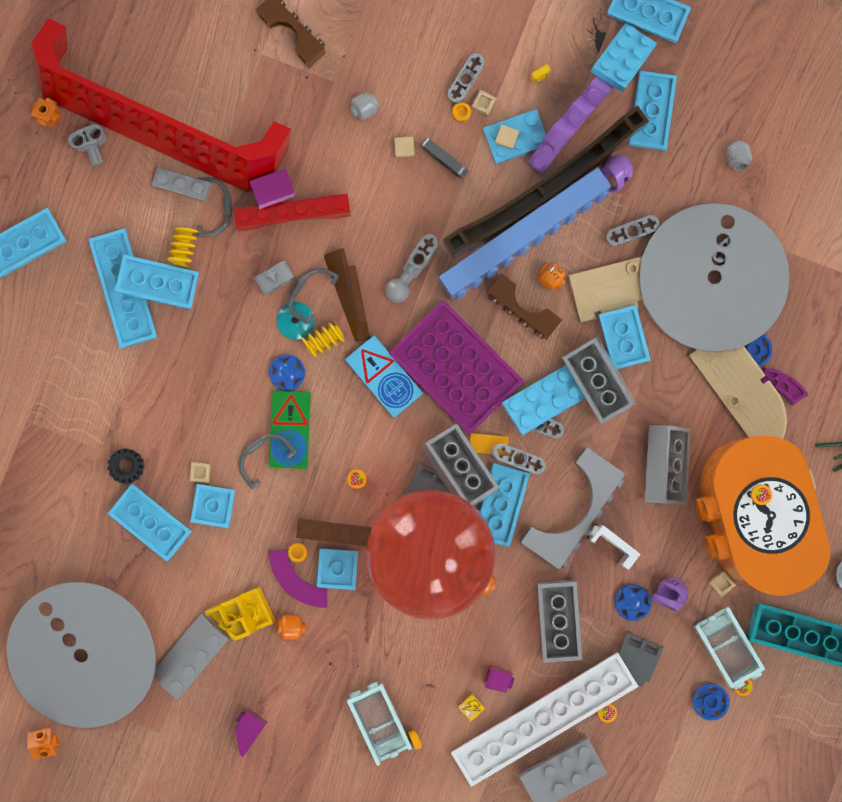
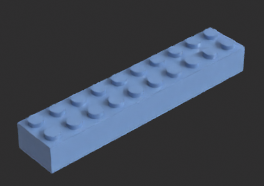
[439,168,611,301]

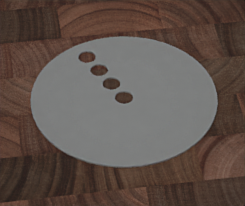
[640,203,789,352]
[7,582,156,728]

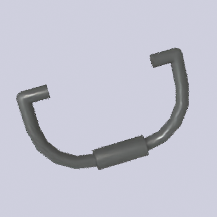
[196,177,232,237]
[288,268,339,324]
[239,434,297,489]

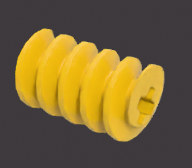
[167,227,199,269]
[301,321,345,357]

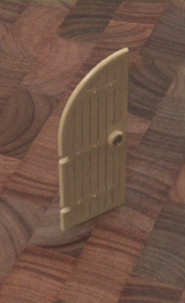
[568,256,645,323]
[689,346,787,439]

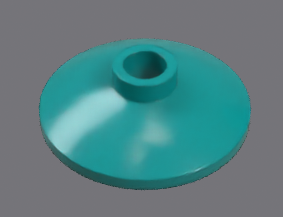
[277,302,315,340]

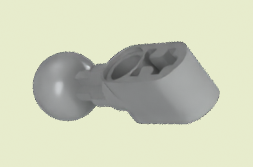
[385,234,440,303]

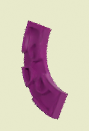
[760,368,809,405]
[269,550,328,608]

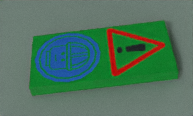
[269,391,311,469]

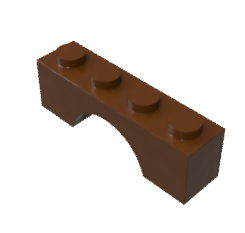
[256,0,326,68]
[487,273,562,340]
[296,518,376,547]

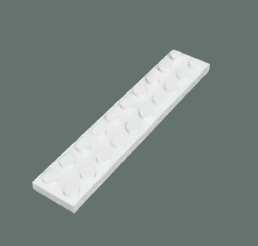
[451,652,638,787]

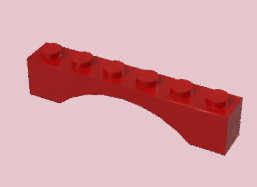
[234,193,351,231]

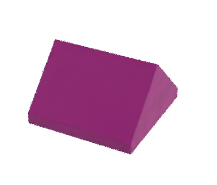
[250,168,296,209]

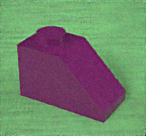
[484,664,515,693]
[235,709,268,757]

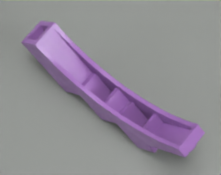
[528,77,615,175]

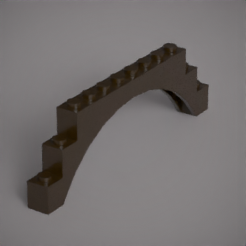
[443,106,649,259]

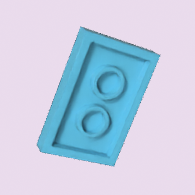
[483,109,546,165]
[598,305,651,369]

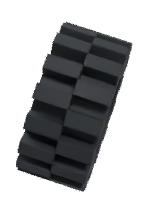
[107,449,145,483]

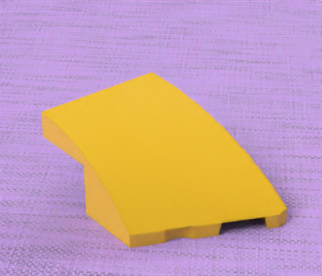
[205,586,276,641]

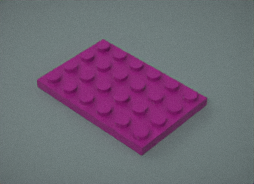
[389,300,524,435]

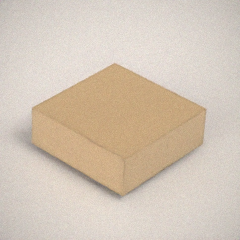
[471,90,497,116]
[495,125,519,150]
[394,137,415,158]
[189,462,211,483]
[708,570,736,598]

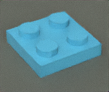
[190,484,236,528]
[317,548,359,590]

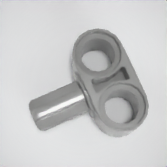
[69,124,107,166]
[255,261,295,296]

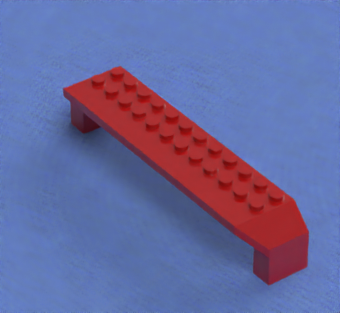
[31,18,291,192]

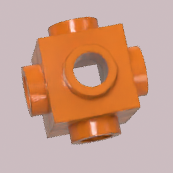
[31,98,62,128]
[27,728,59,760]

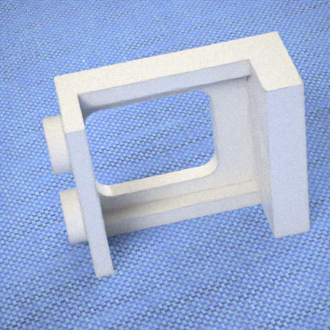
[587,524,640,570]

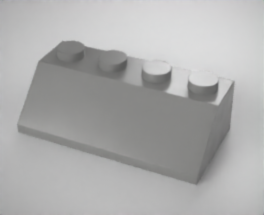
[644,425,691,505]
[154,613,231,700]

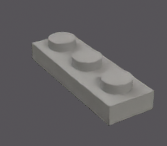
[152,168,212,202]

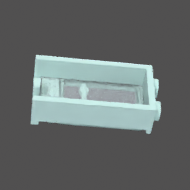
[693,607,765,690]
[347,682,413,766]

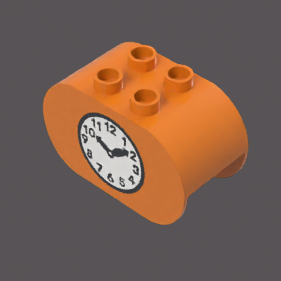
[694,436,831,596]

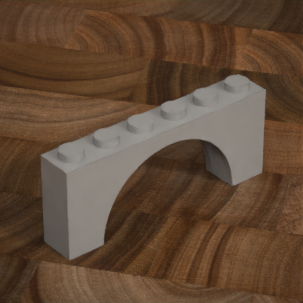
[520,447,625,569]

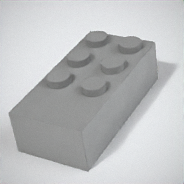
[562,338,638,424]
[421,424,500,513]
[536,579,582,663]
[518,735,607,802]

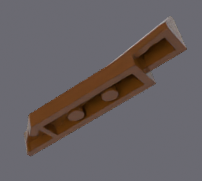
[324,248,370,342]

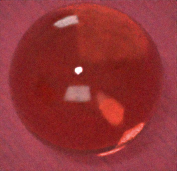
[366,490,496,620]

